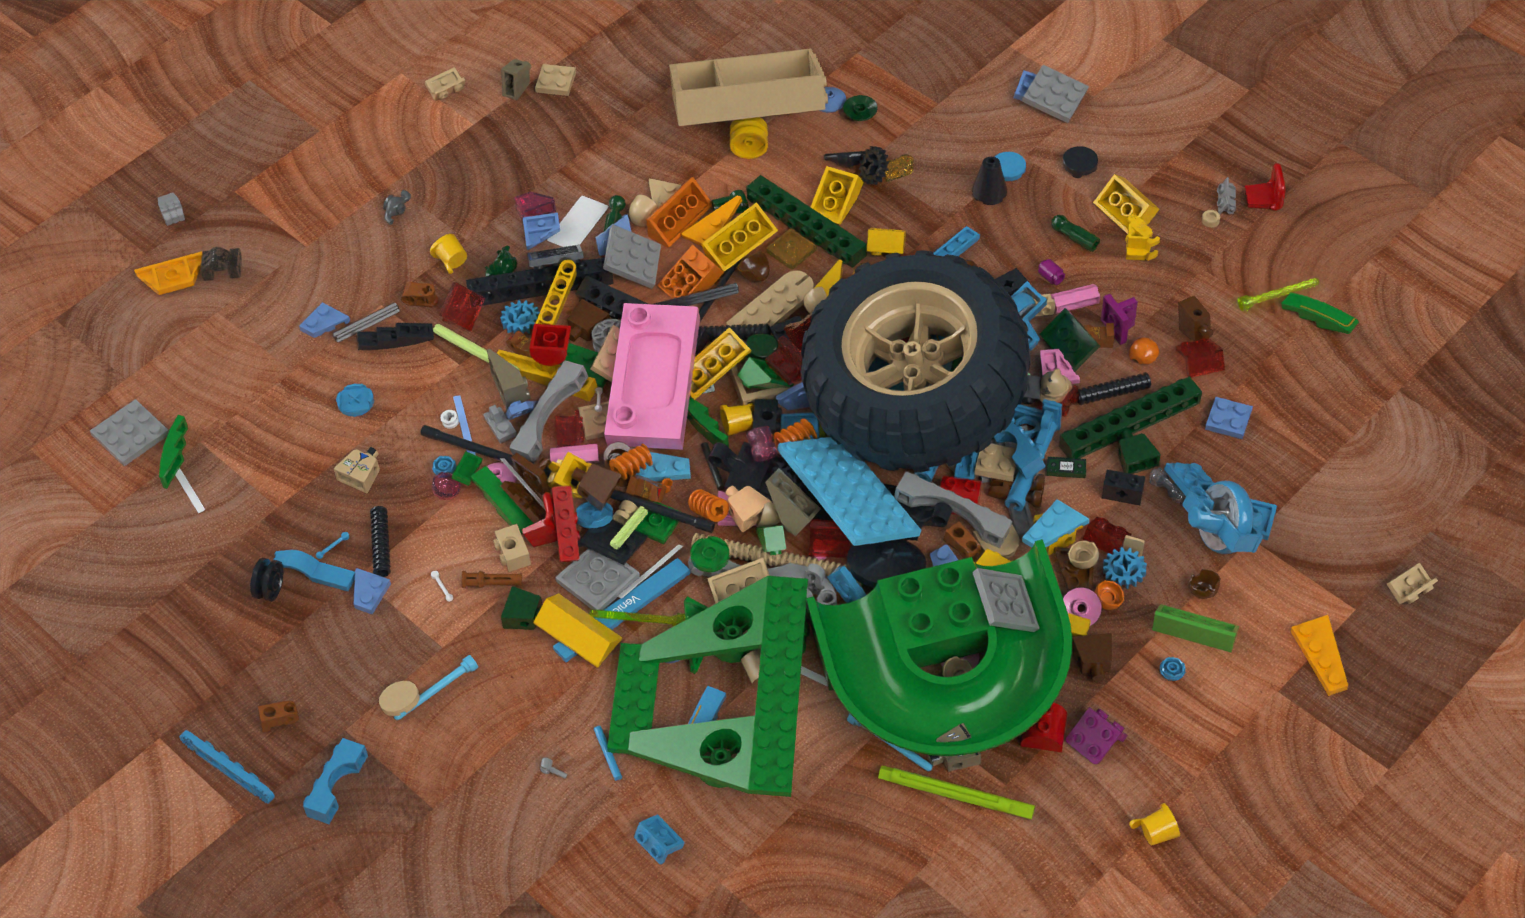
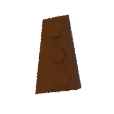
[501,481,546,523]
[1054,547,1094,592]

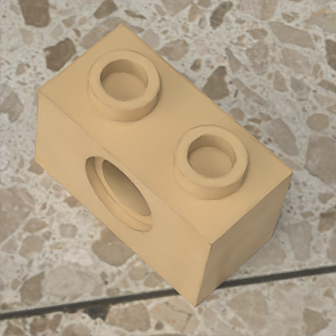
[493,524,531,572]

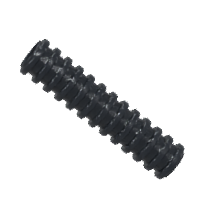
[699,323,771,342]
[1075,372,1151,405]
[370,506,391,577]

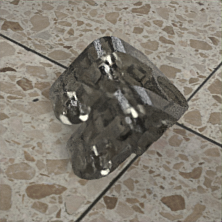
[201,247,242,281]

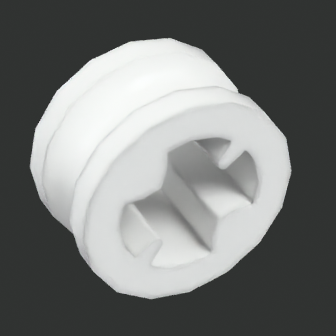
[440,410,459,429]

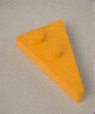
[681,195,742,246]

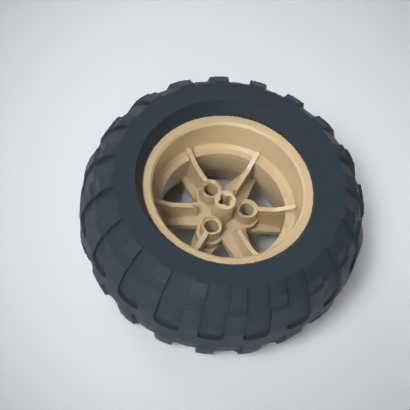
[801,250,1031,472]

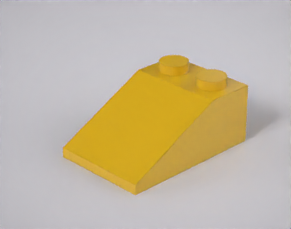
[811,166,863,225]

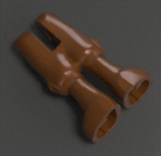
[988,474,1045,508]

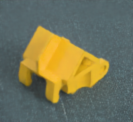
[1125,214,1160,261]
[547,452,591,499]

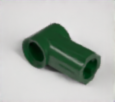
[712,190,749,213]

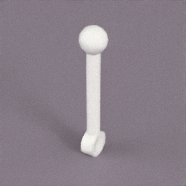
[595,387,603,412]
[431,571,453,602]

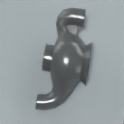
[383,190,411,225]

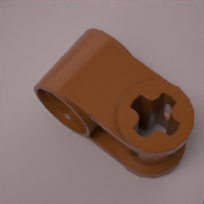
[401,282,438,307]

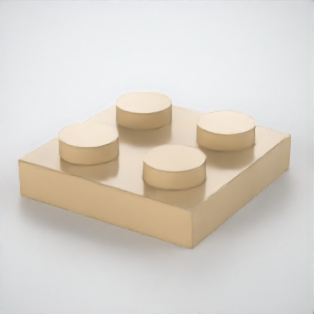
[535,64,576,96]
[974,444,1017,482]

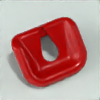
[1244,163,1285,211]
[522,492,557,547]

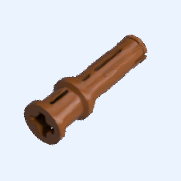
[462,571,522,588]

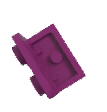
[1066,707,1128,765]

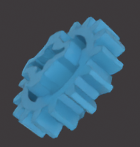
[500,300,540,334]
[1103,547,1147,589]

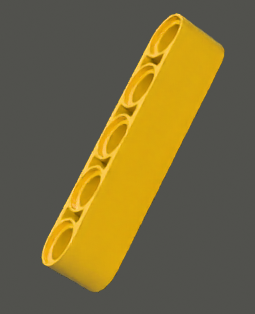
[532,260,577,332]

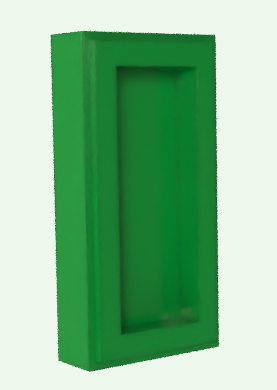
[451,451,483,486]

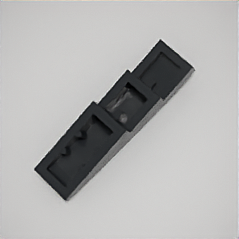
[356,323,434,350]

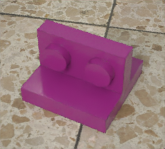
[1101,294,1138,345]

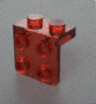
[1175,338,1225,378]

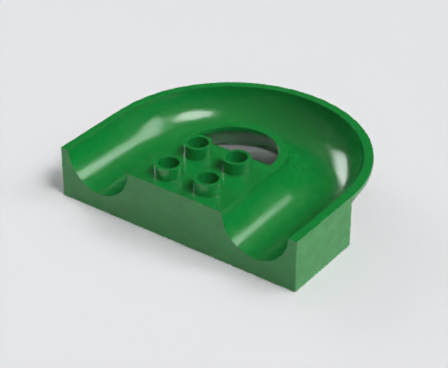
[806,539,1072,756]

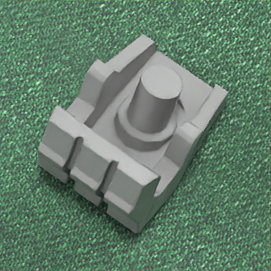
[158,192,185,226]

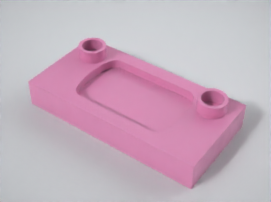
[604,303,700,450]

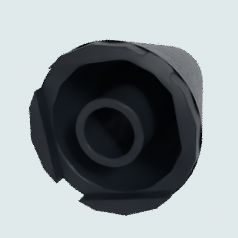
[972,156,1007,205]

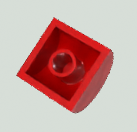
[529,324,571,366]
[940,475,982,515]
[1020,703,1067,753]

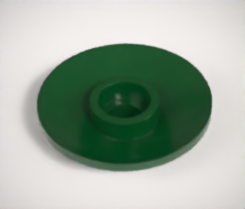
[843,95,878,121]

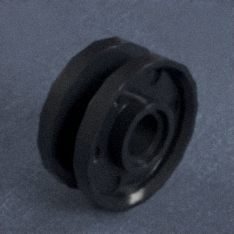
[250,558,284,602]

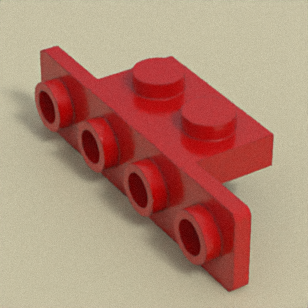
[552,486,580,562]

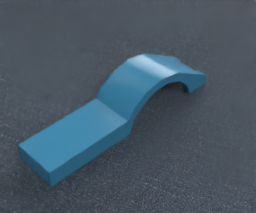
[274,550,355,591]

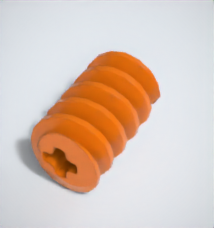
[774,418,817,447]
[609,443,653,480]
[688,489,729,522]

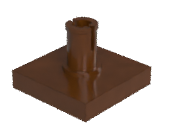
[511,452,551,495]

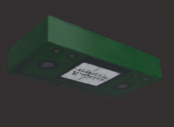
[1047,457,1086,478]

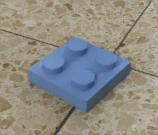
[1205,397,1253,439]

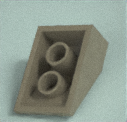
[487,349,531,411]
[766,468,821,536]

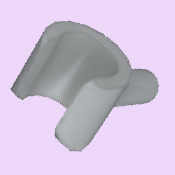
[540,758,568,779]

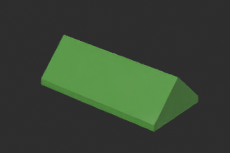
[1152,604,1239,653]

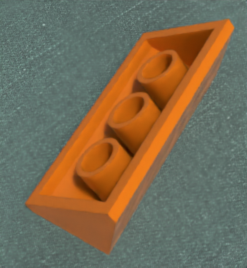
[646,177,712,248]

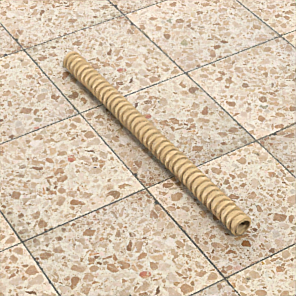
[691,533,868,587]

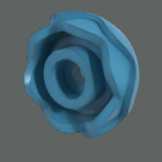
[432,456,456,478]
[1160,657,1185,681]

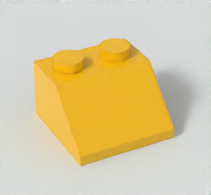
[867,228,906,255]

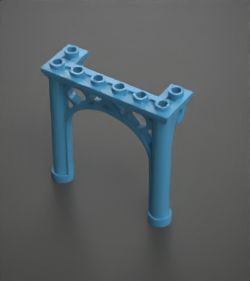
[914,399,1062,511]

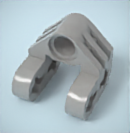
[804,564,837,619]

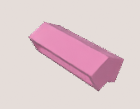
[1051,284,1100,314]
[550,444,599,463]

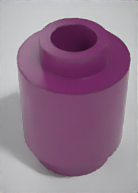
[1038,259,1065,285]

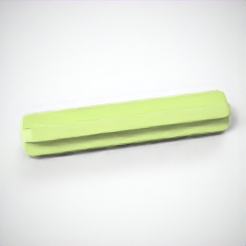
[610,506,648,549]

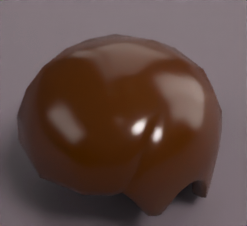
[1188,569,1221,599]

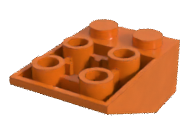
[657,244,724,299]

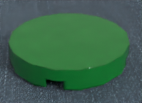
[690,536,730,572]

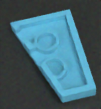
[636,452,691,482]
[1022,499,1089,548]

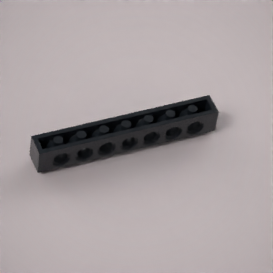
[466,257,614,308]
[575,275,710,354]

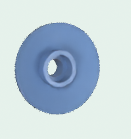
[819,87,846,113]

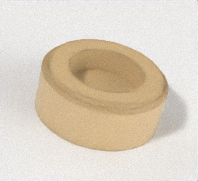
[1202,210,1220,227]

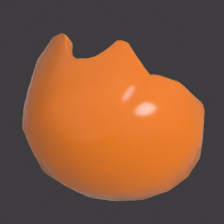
[1129,337,1159,364]
[1094,580,1124,610]

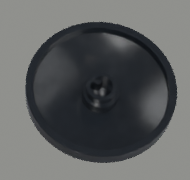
[846,539,926,588]

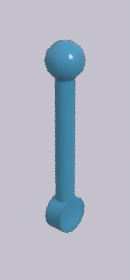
[316,532,349,559]

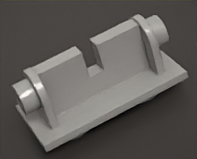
[1217,177,1236,214]

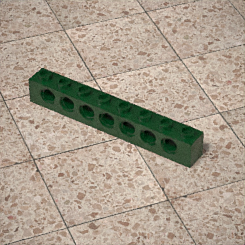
[746,175,867,268]
[1059,376,1202,458]

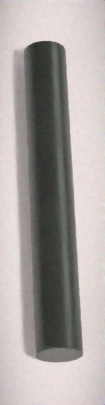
[701,442,725,490]

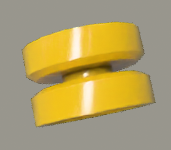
[730,117,768,159]

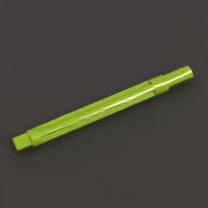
[878,765,1035,820]

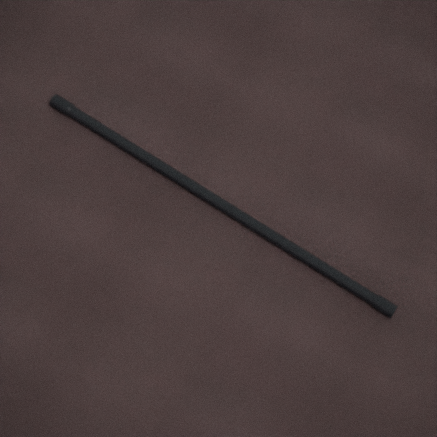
[421,425,715,533]

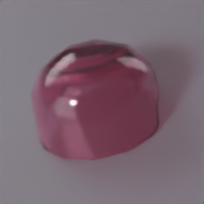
[432,472,461,500]

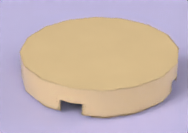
[379,681,420,716]

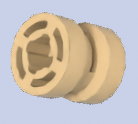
[613,500,638,525]

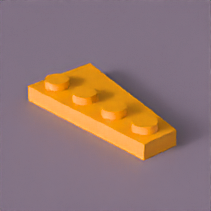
[1291,615,1348,696]

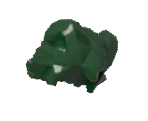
[485,245,518,277]

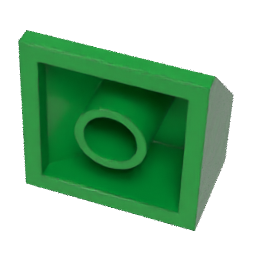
[737,357,794,389]

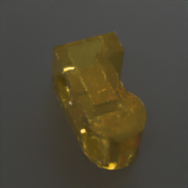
[884,154,914,182]

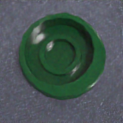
[746,334,778,361]

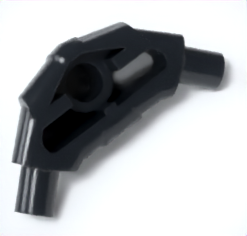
[824,151,866,168]

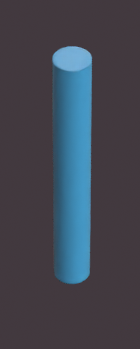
[594,726,622,781]

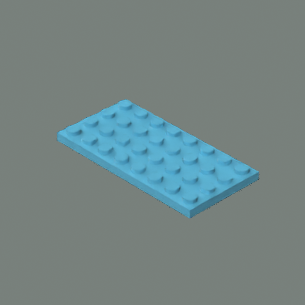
[777,437,921,546]

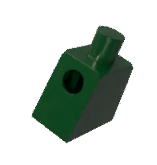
[1117,430,1161,474]
[501,586,543,630]

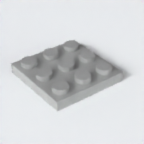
[1022,65,1089,123]
[603,225,661,289]
[90,399,169,466]
[555,548,640,614]
[973,568,1039,632]

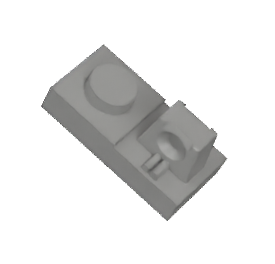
[483,405,517,444]

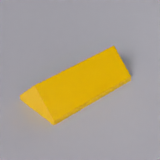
[701,202,778,272]
[690,327,751,400]
[534,593,622,668]

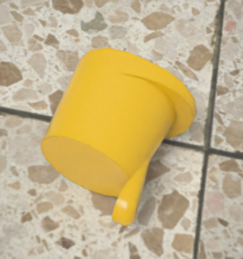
[430,234,467,274]
[720,403,755,436]
[1129,803,1180,846]

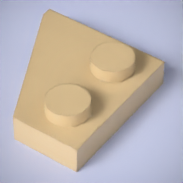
[649,178,681,208]

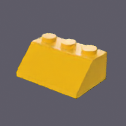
[1093,174,1159,234]

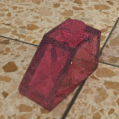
[514,192,556,221]

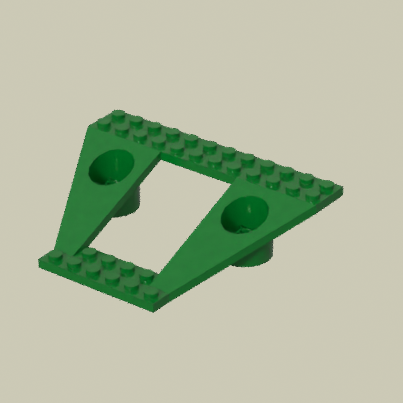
[607,576,808,797]

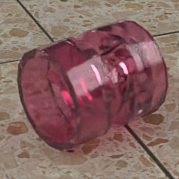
[746,426,778,462]

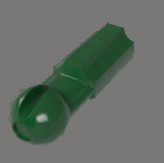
[604,195,626,231]
[1051,215,1100,252]

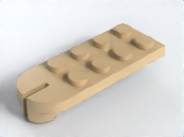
[726,271,814,343]

